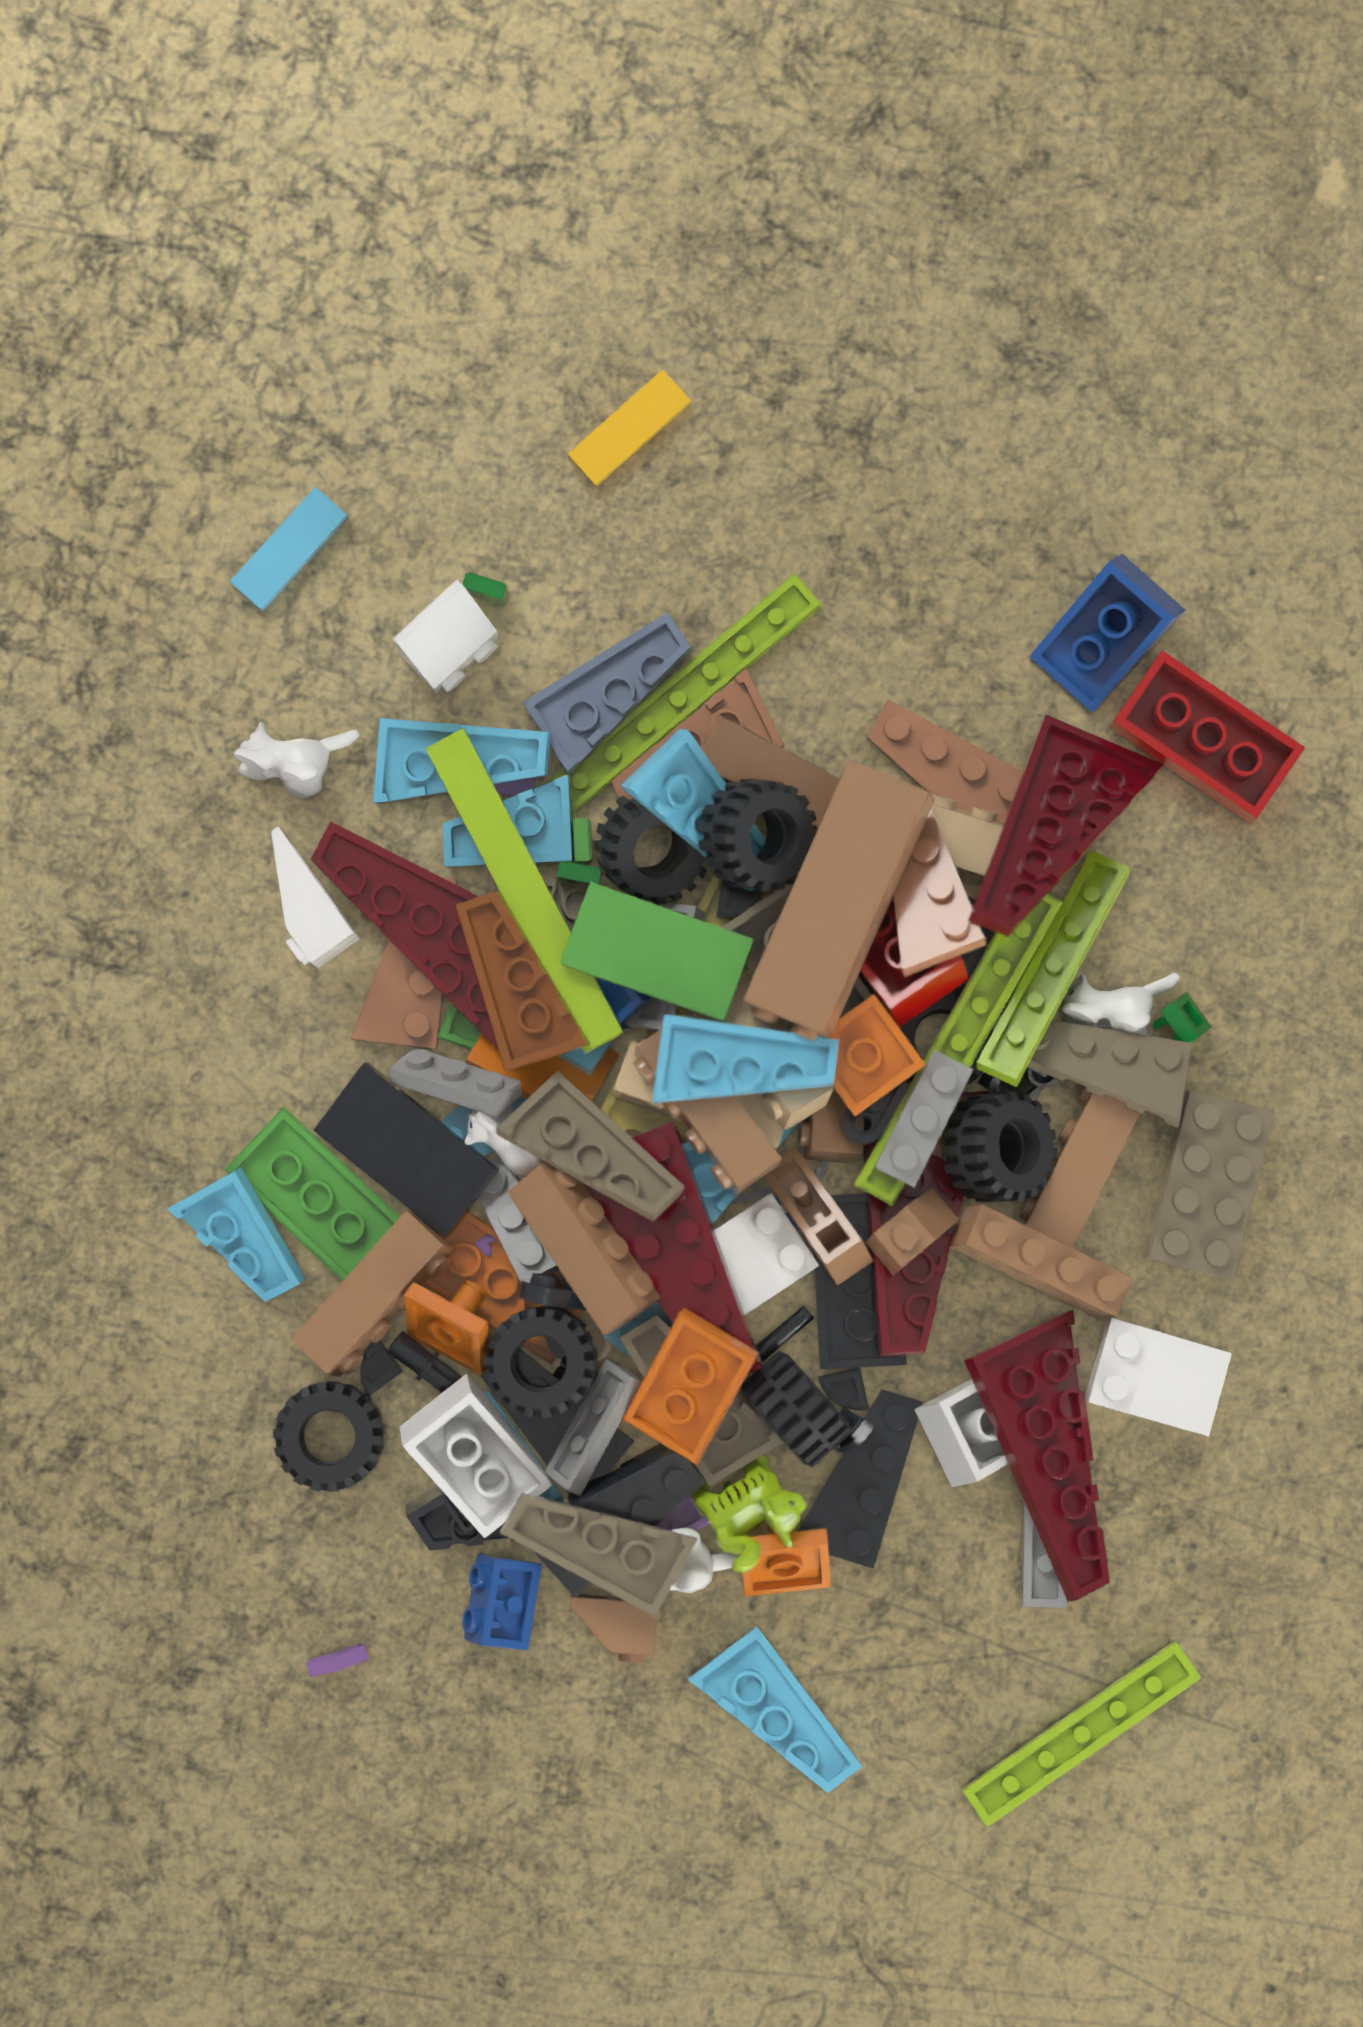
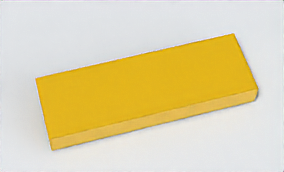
[567,369,691,488]

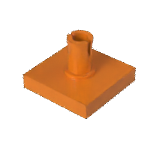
[817,994,926,1117]
[404,1280,489,1375]
[740,1522,831,1597]

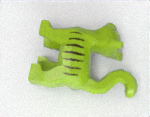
[691,1454,807,1573]

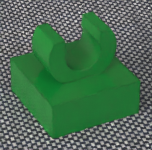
[1153,992,1212,1043]

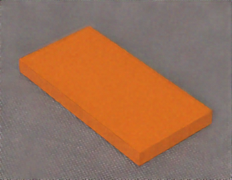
[423,1211,585,1365]

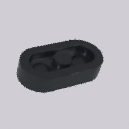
[840,1080,907,1146]
[518,1273,587,1311]

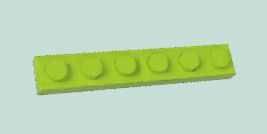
[977,850,1130,1087]
[961,1640,1201,1827]

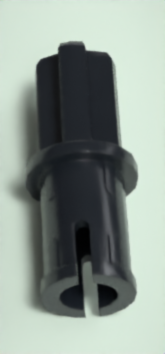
[386,1330,463,1393]

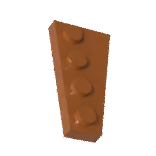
[456,891,590,1071]

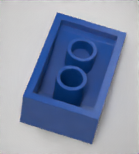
[1029,554,1186,713]

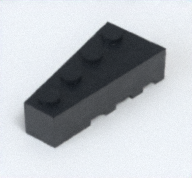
[533,1443,706,1597]

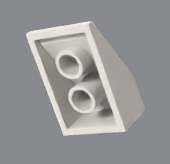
[393,580,499,695]
[271,826,360,969]
[714,1193,819,1315]
[1085,1318,1232,1436]
[399,1374,553,1538]
[914,1379,1008,1487]

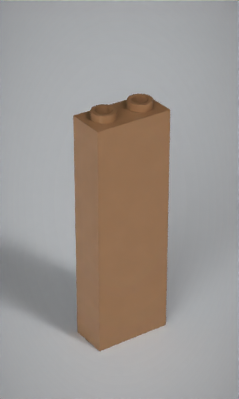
[743,760,935,1042]

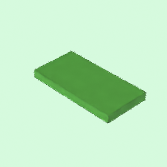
[560,882,755,1023]
[224,1107,401,1281]

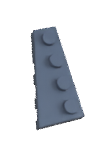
[523,612,692,775]

